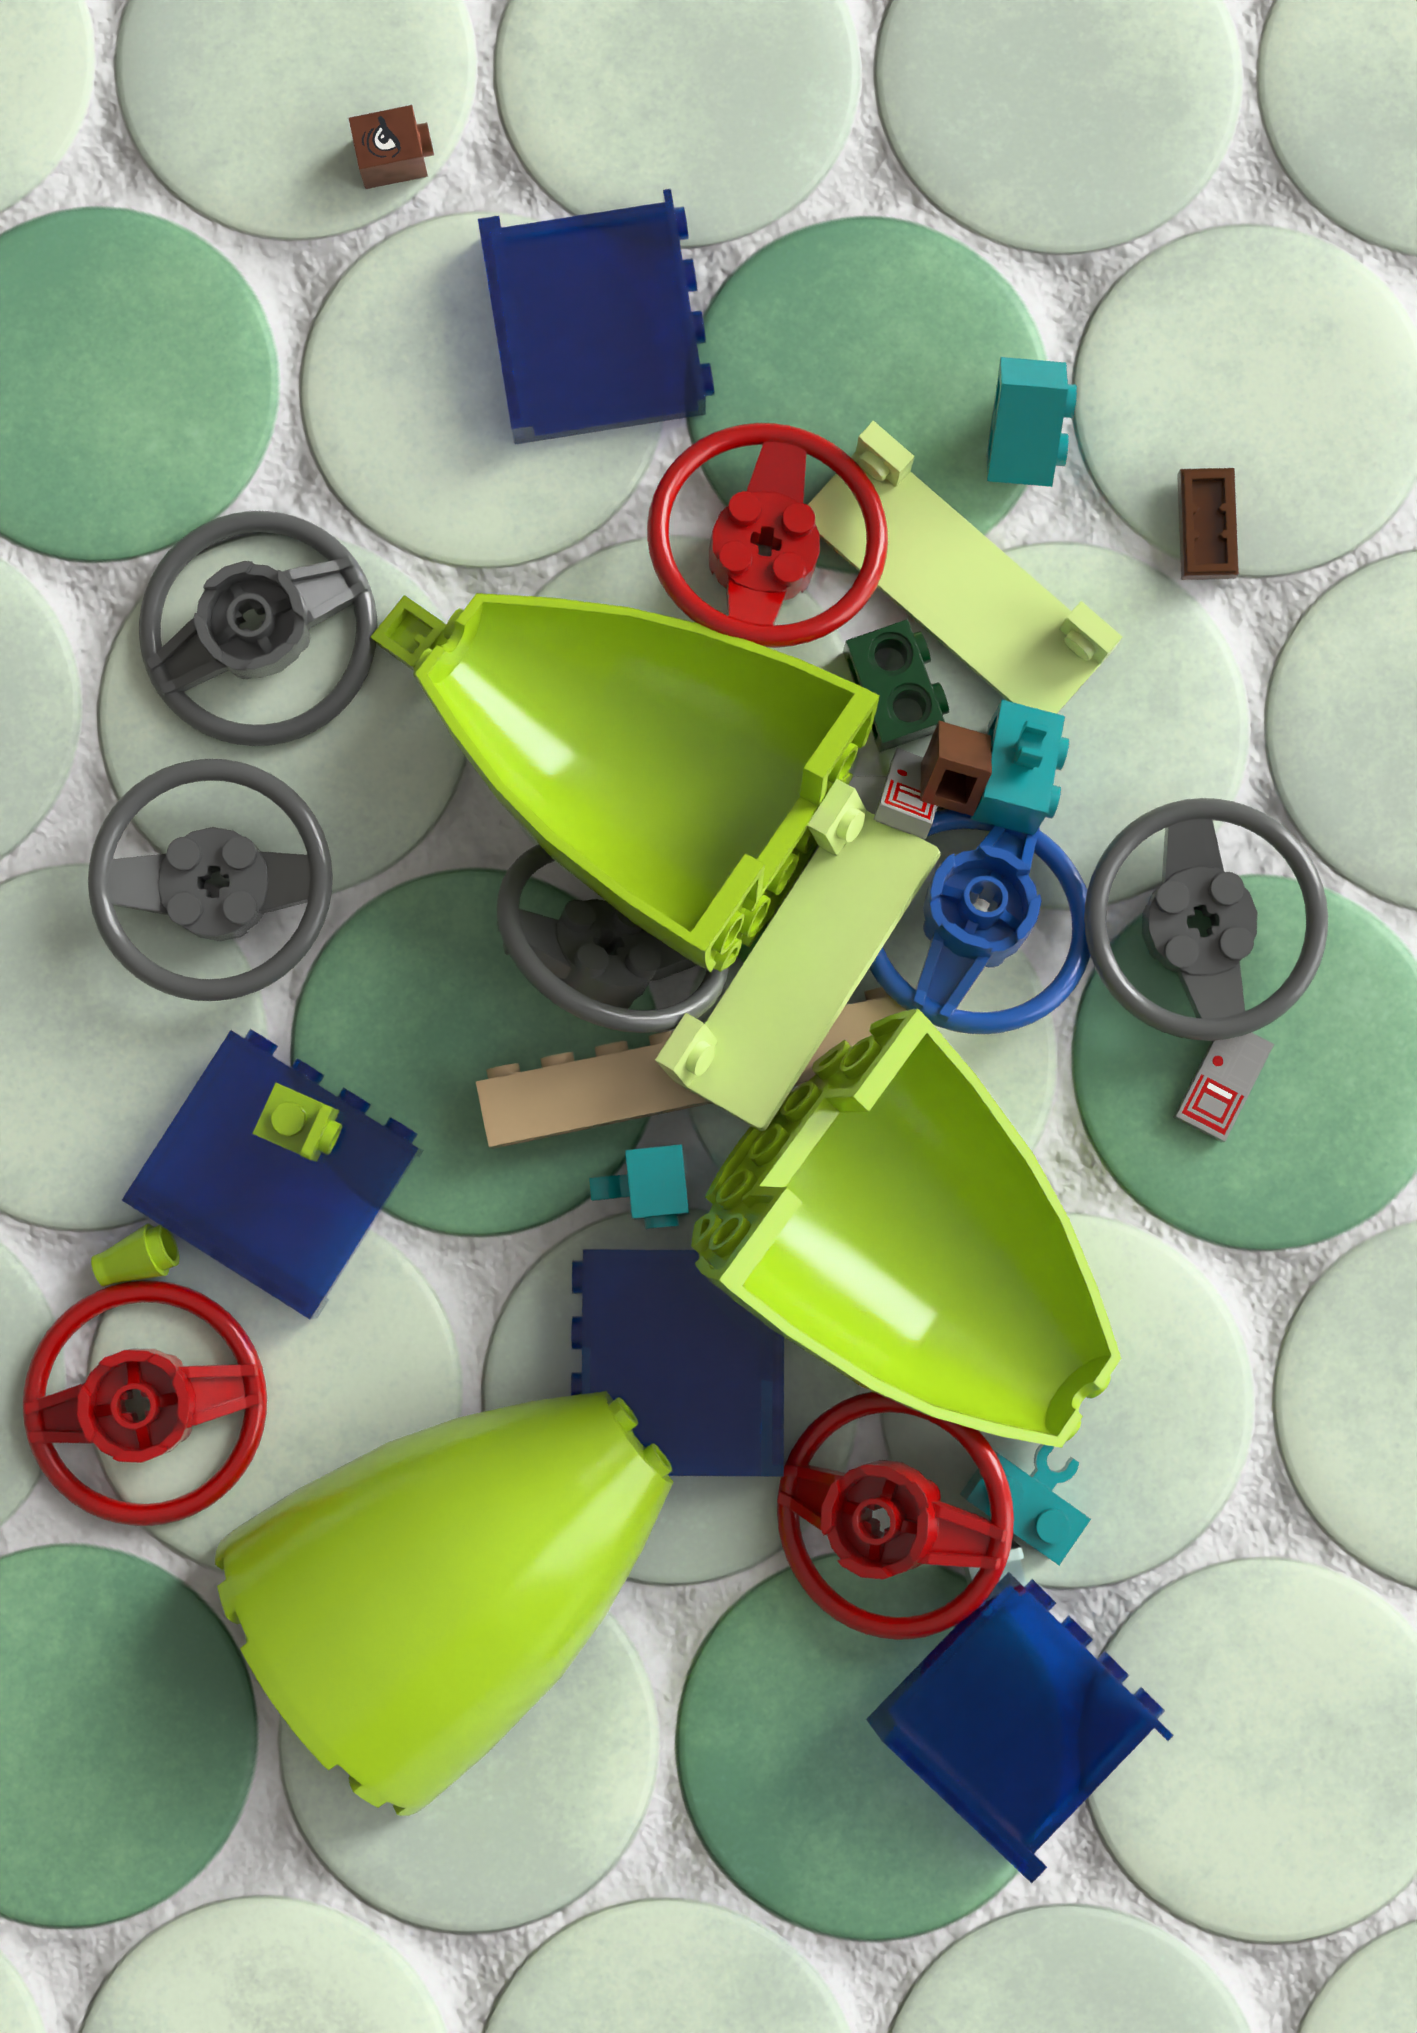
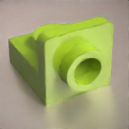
[371,595,448,671]
[252,1082,342,1162]

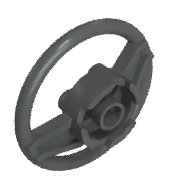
[139,511,377,746]
[88,759,333,1001]
[1084,798,1328,1041]
[497,844,729,1033]

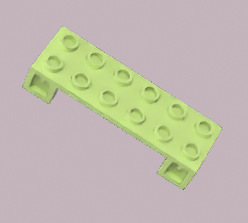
[808,421,1122,714]
[655,779,941,1131]

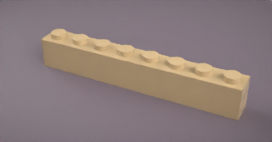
[476,987,906,1149]

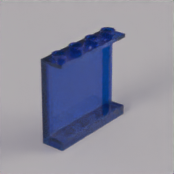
[478,189,715,445]
[122,1029,424,1320]
[571,1249,784,1477]
[866,1572,1174,1883]

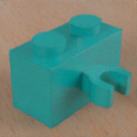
[986,357,1077,487]
[971,700,1069,835]
[589,1144,689,1229]
[960,1444,1091,1566]

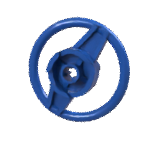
[869,809,1090,1034]

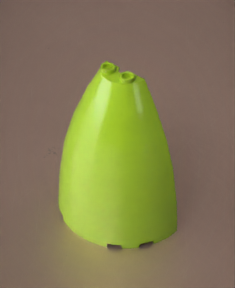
[413,593,879,972]
[691,1009,1122,1448]
[215,1391,674,1816]

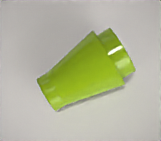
[91,1223,180,1287]

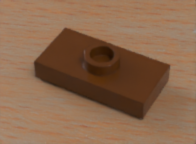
[1177,468,1239,580]

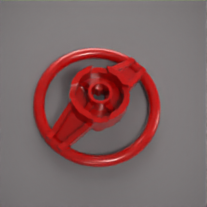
[647,423,888,648]
[23,1280,267,1526]
[777,1391,1014,1640]

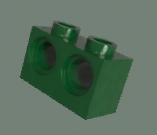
[843,619,949,753]

